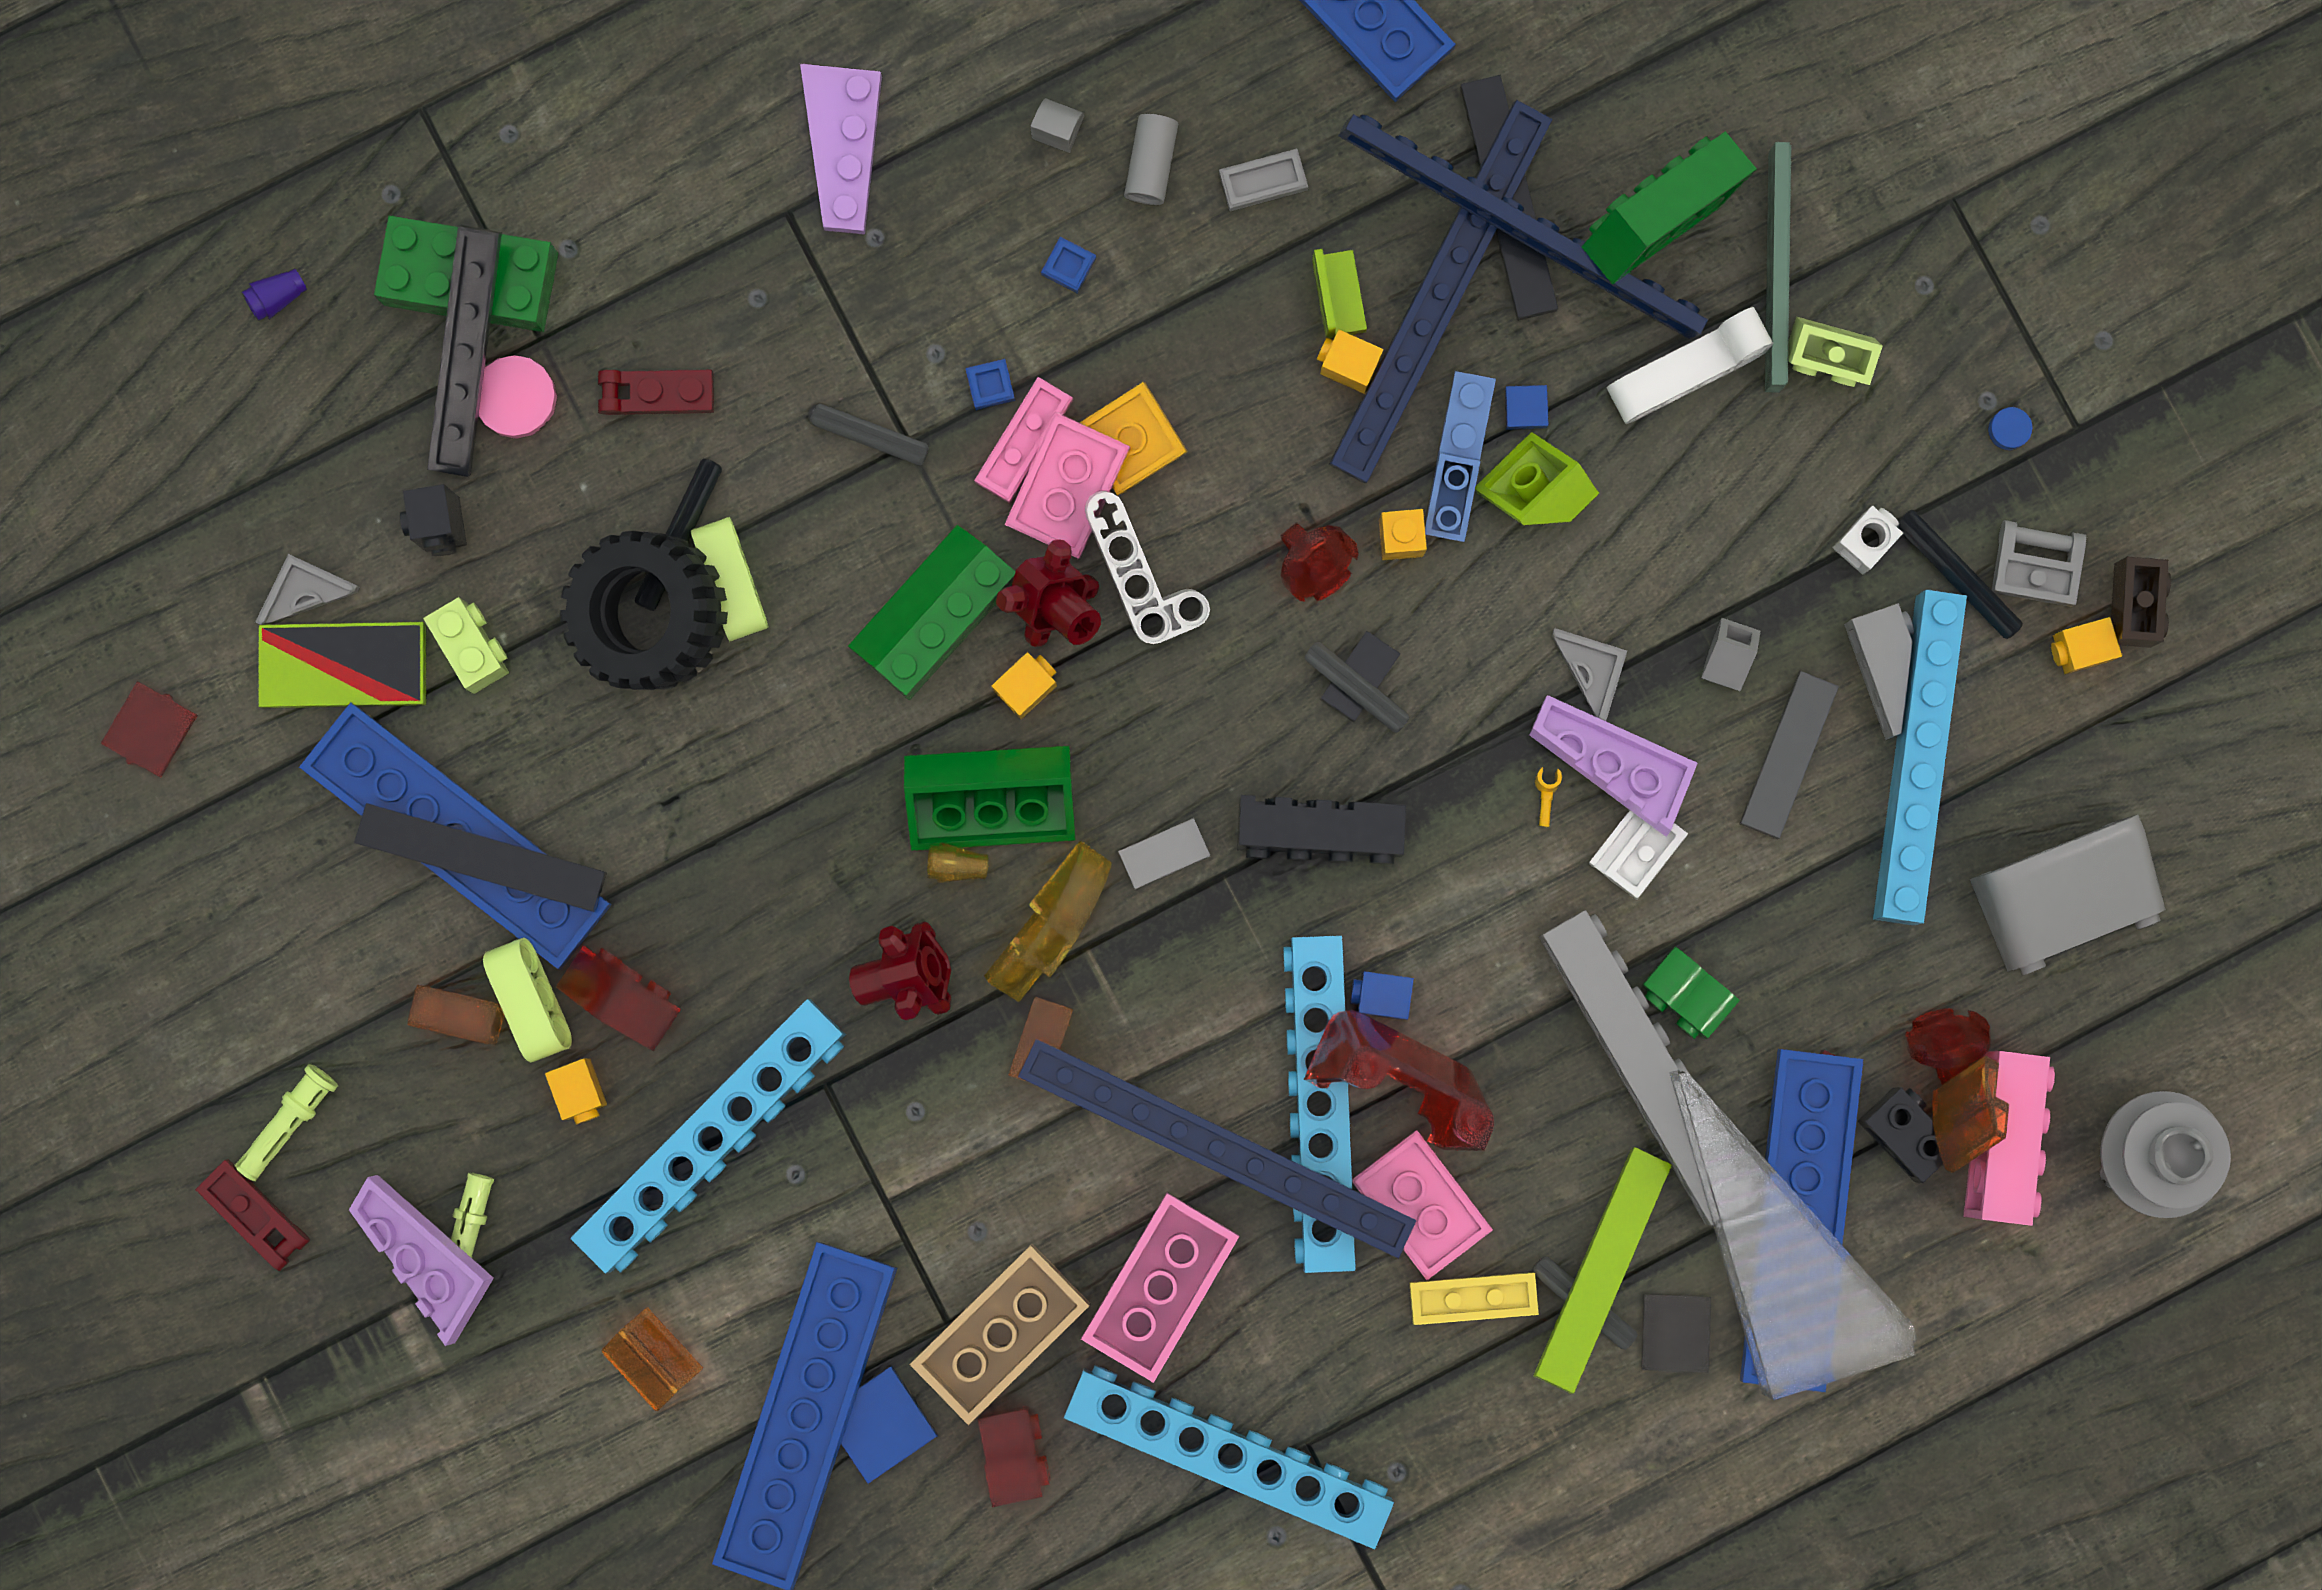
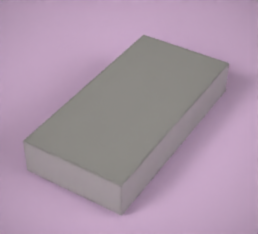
[1219,149,1308,211]
[1118,818,1210,890]

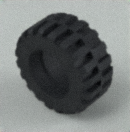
[560,531,728,690]

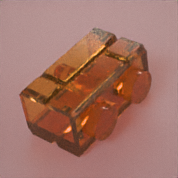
[407,984,504,1045]

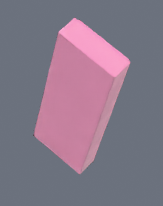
[974,377,1073,504]

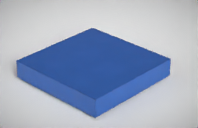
[841,1366,938,1484]

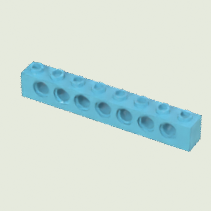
[1283,936,1355,1273]
[570,999,846,1274]
[1064,1365,1394,1549]

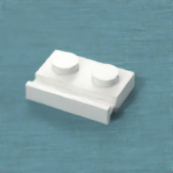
[1589,810,1688,900]

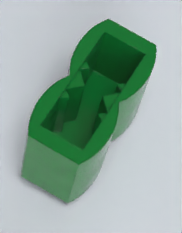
[1641,947,1740,1040]

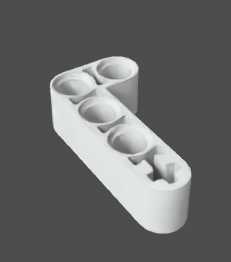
[1606,307,1773,424]
[1085,491,1210,644]

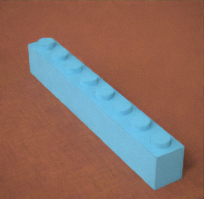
[1873,590,1967,925]

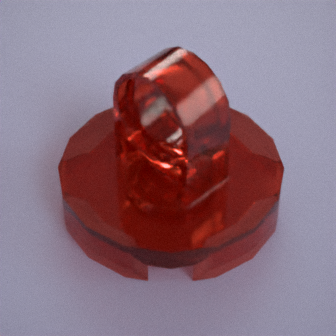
[1280,523,1359,602]
[1905,1008,1992,1090]

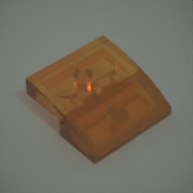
[1932,1055,2009,1173]

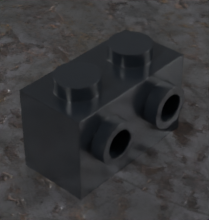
[400,484,467,556]
[1858,1087,1959,1183]

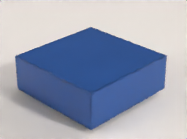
[1041,237,1096,294]
[965,359,1015,410]
[1505,385,1548,429]

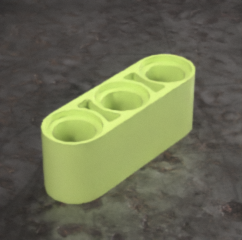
[691,517,769,642]
[483,938,572,1063]

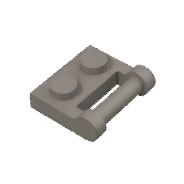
[1992,520,2086,607]

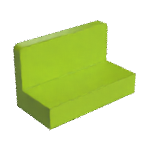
[1312,249,1367,338]

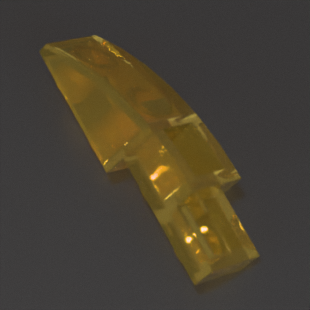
[984,840,1112,1002]

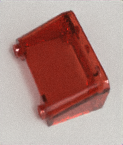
[1304,1010,1494,1151]

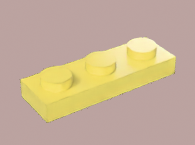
[1409,1272,1539,1325]

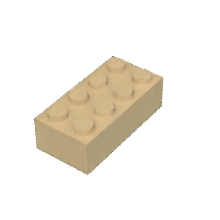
[910,1244,1090,1425]

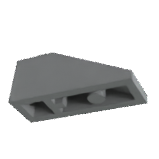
[1844,603,1914,740]

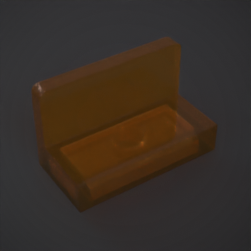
[1008,997,1074,1082]
[602,1307,703,1411]

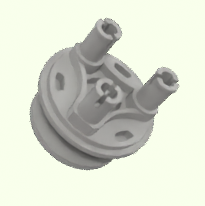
[2100,1091,2231,1218]

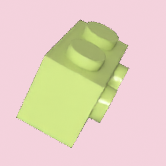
[1788,317,1883,387]
[423,597,509,694]

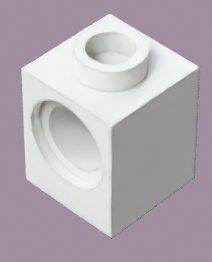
[1832,506,1903,575]

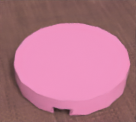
[479,355,557,438]

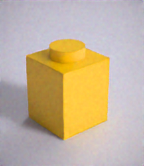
[1317,330,1384,394]
[1379,509,1427,560]
[2051,617,2122,674]
[991,652,1057,719]
[545,1058,607,1125]

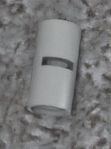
[1124,114,1178,205]

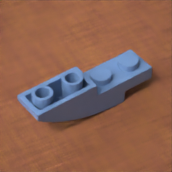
[1425,371,1496,542]

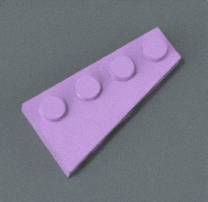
[800,64,882,234]
[1529,695,1698,837]
[349,1175,494,1346]

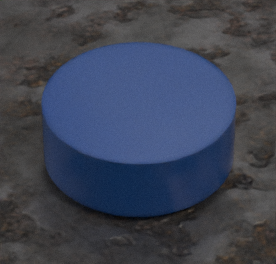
[1988,407,2032,450]

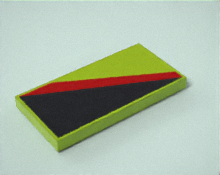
[259,622,426,708]

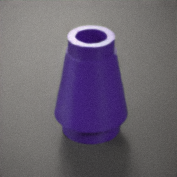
[242,268,307,321]

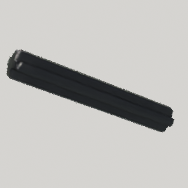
[635,458,722,611]
[1897,510,2023,639]

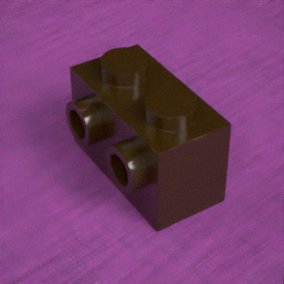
[2111,556,2171,648]

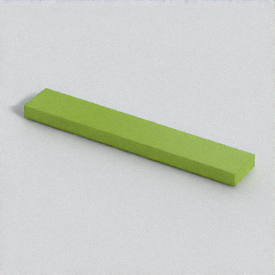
[1533,1147,1672,1394]

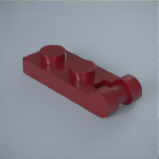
[598,370,714,415]
[195,1159,310,1271]

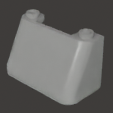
[1970,814,2166,975]

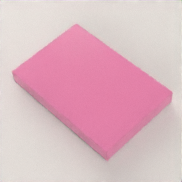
[1005,412,1131,559]
[1352,1130,1493,1280]

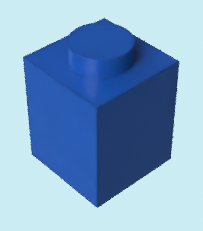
[1350,971,1414,1020]

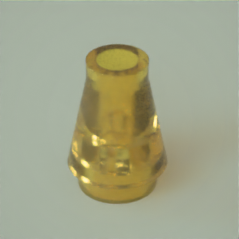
[927,842,988,883]

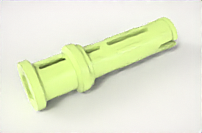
[234,1064,338,1182]

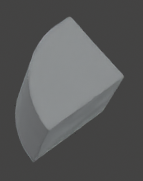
[1031,98,1084,153]
[1701,618,1761,691]

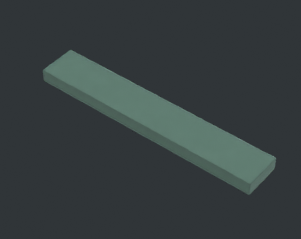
[1765,142,1791,393]

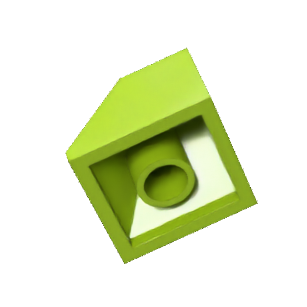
[1475,432,1599,525]

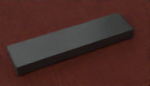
[1739,671,1839,839]

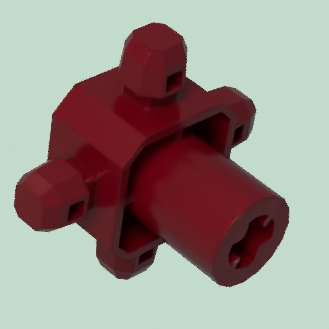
[996,539,1101,647]
[849,921,951,1020]

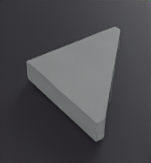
[256,554,360,625]
[1552,628,1627,721]

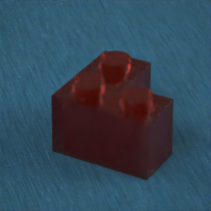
[556,945,681,1051]
[978,1405,1051,1507]

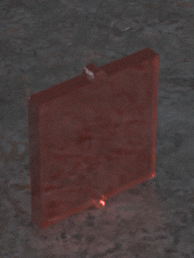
[101,681,198,777]

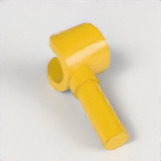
[1535,767,1562,827]

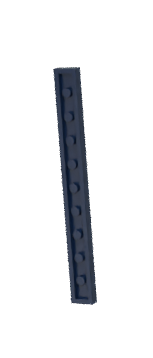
[1329,100,1553,483]
[1338,114,1708,339]
[1018,1039,1417,1259]

